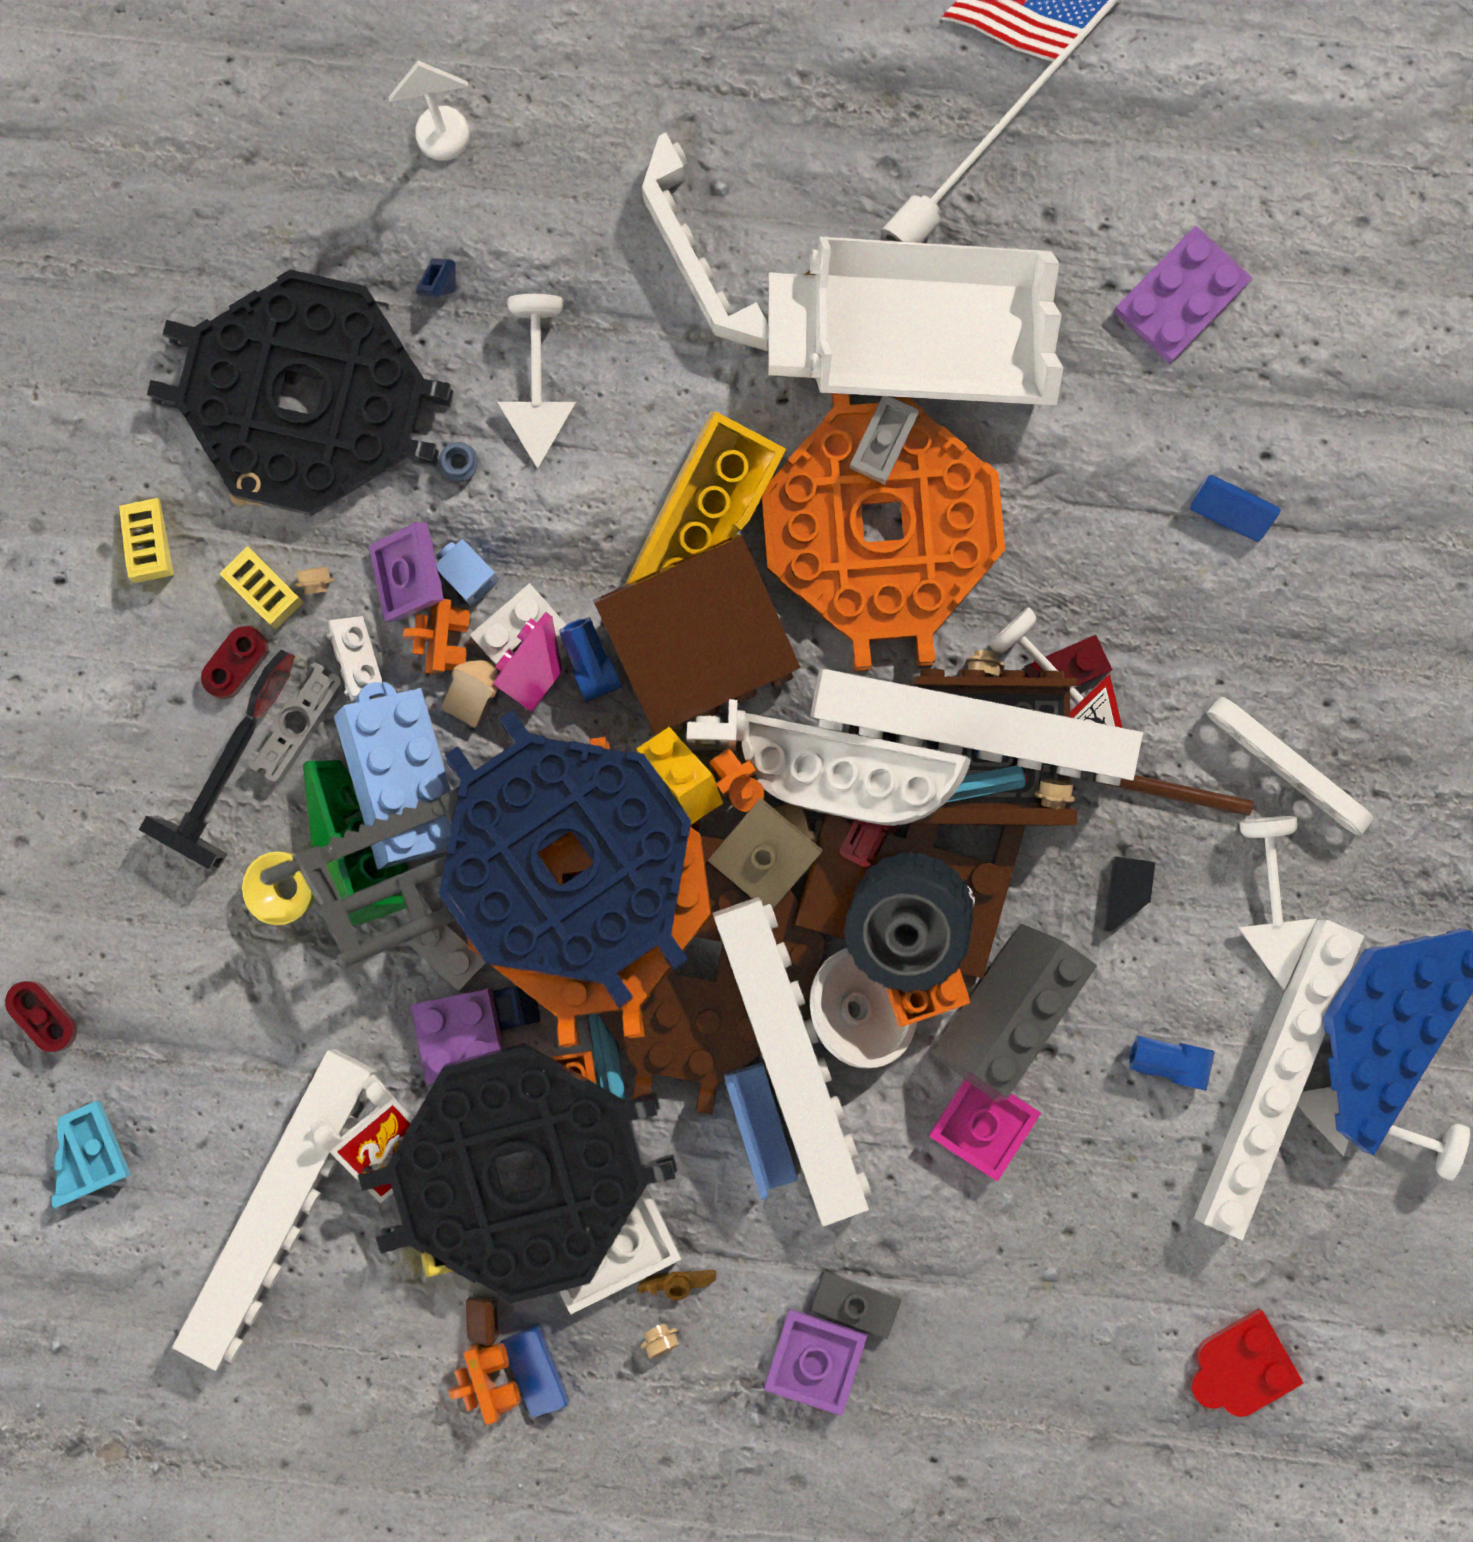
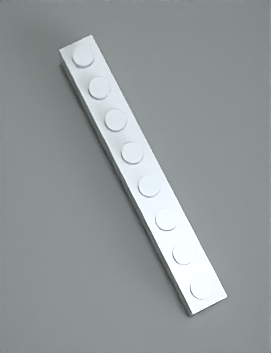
[810,669,1143,786]
[712,897,872,1227]
[1194,919,1364,1240]
[172,1049,377,1371]

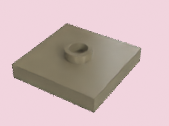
[707,798,823,909]

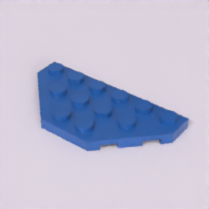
[1323,929,1473,1155]

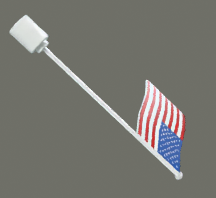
[880,0,1123,243]

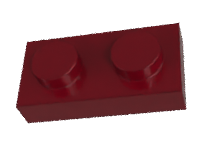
[1022,634,1113,688]

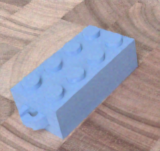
[334,682,451,870]

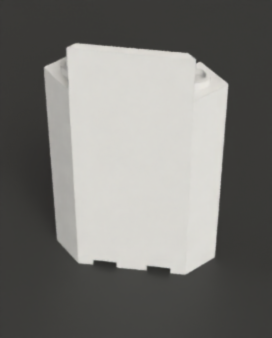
[768,237,1063,405]

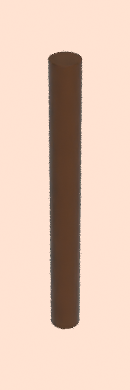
[1093,773,1253,816]

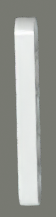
[1206,697,1374,836]

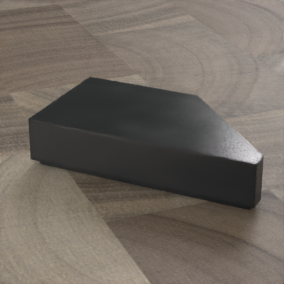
[1104,856,1156,931]

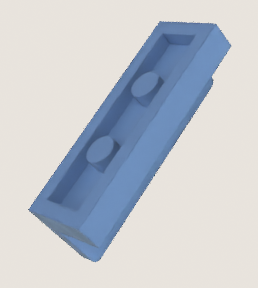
[724,1062,798,1200]

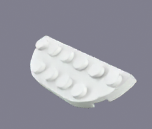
[742,713,971,825]

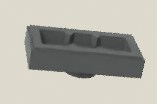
[810,1270,901,1339]

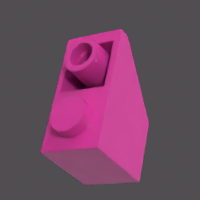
[493,612,563,712]

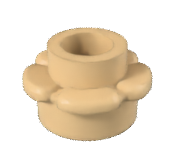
[295,566,334,594]
[965,650,1005,677]
[1035,779,1075,809]
[640,1324,680,1359]

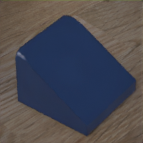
[493,985,541,1030]

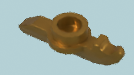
[637,1270,717,1300]

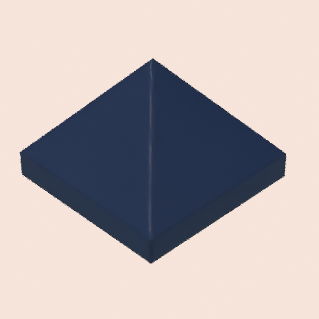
[415,259,456,297]

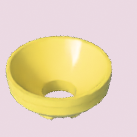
[242,851,315,925]

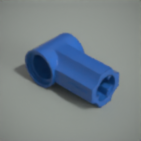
[559,617,623,702]
[1129,1035,1215,1091]

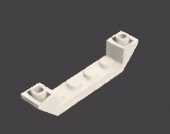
[642,132,768,351]

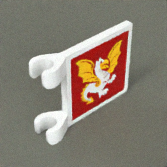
[310,1075,414,1203]

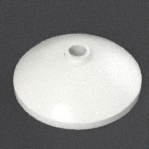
[810,948,917,1068]

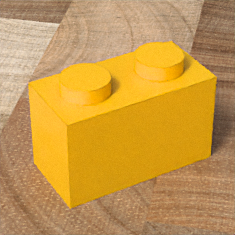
[636,727,723,825]

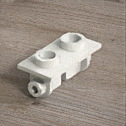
[327,616,382,702]

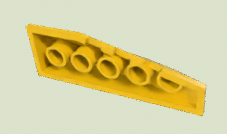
[625,411,786,585]

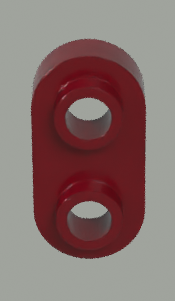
[201,626,269,699]
[5,981,77,1052]

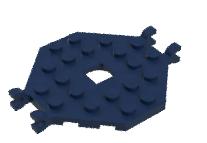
[438,710,691,1009]

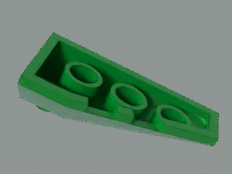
[303,760,409,926]

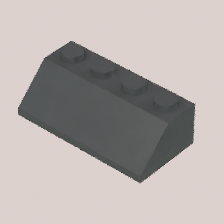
[931,924,1097,1102]

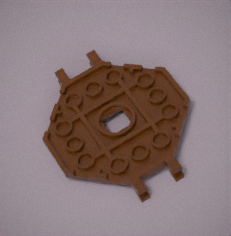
[598,818,825,1115]

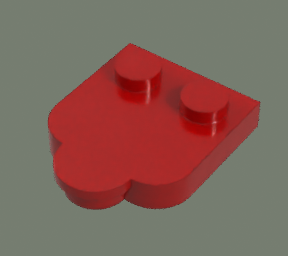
[1191,1308,1304,1417]

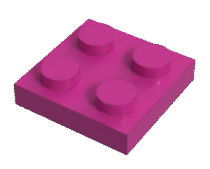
[928,1079,1041,1182]

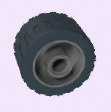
[844,852,974,992]

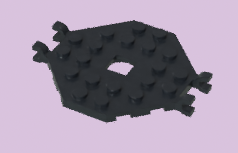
[147,269,454,516]
[357,1043,678,1304]

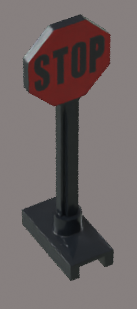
[139,649,295,869]

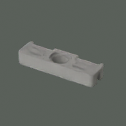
[247,663,344,783]

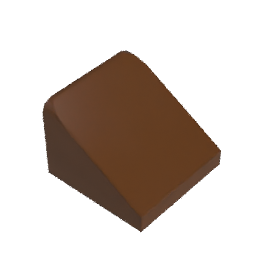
[466,1297,499,1345]

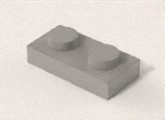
[849,396,920,485]
[406,907,486,992]

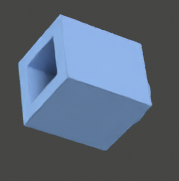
[436,539,499,607]

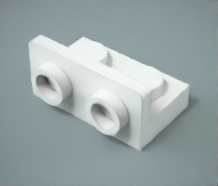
[687,700,745,752]

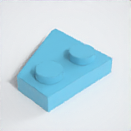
[52,1100,131,1209]

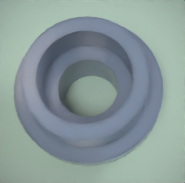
[439,442,479,482]

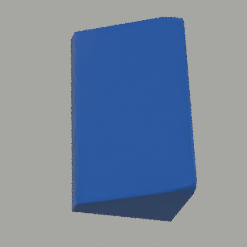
[1190,474,1281,542]
[501,1324,570,1418]

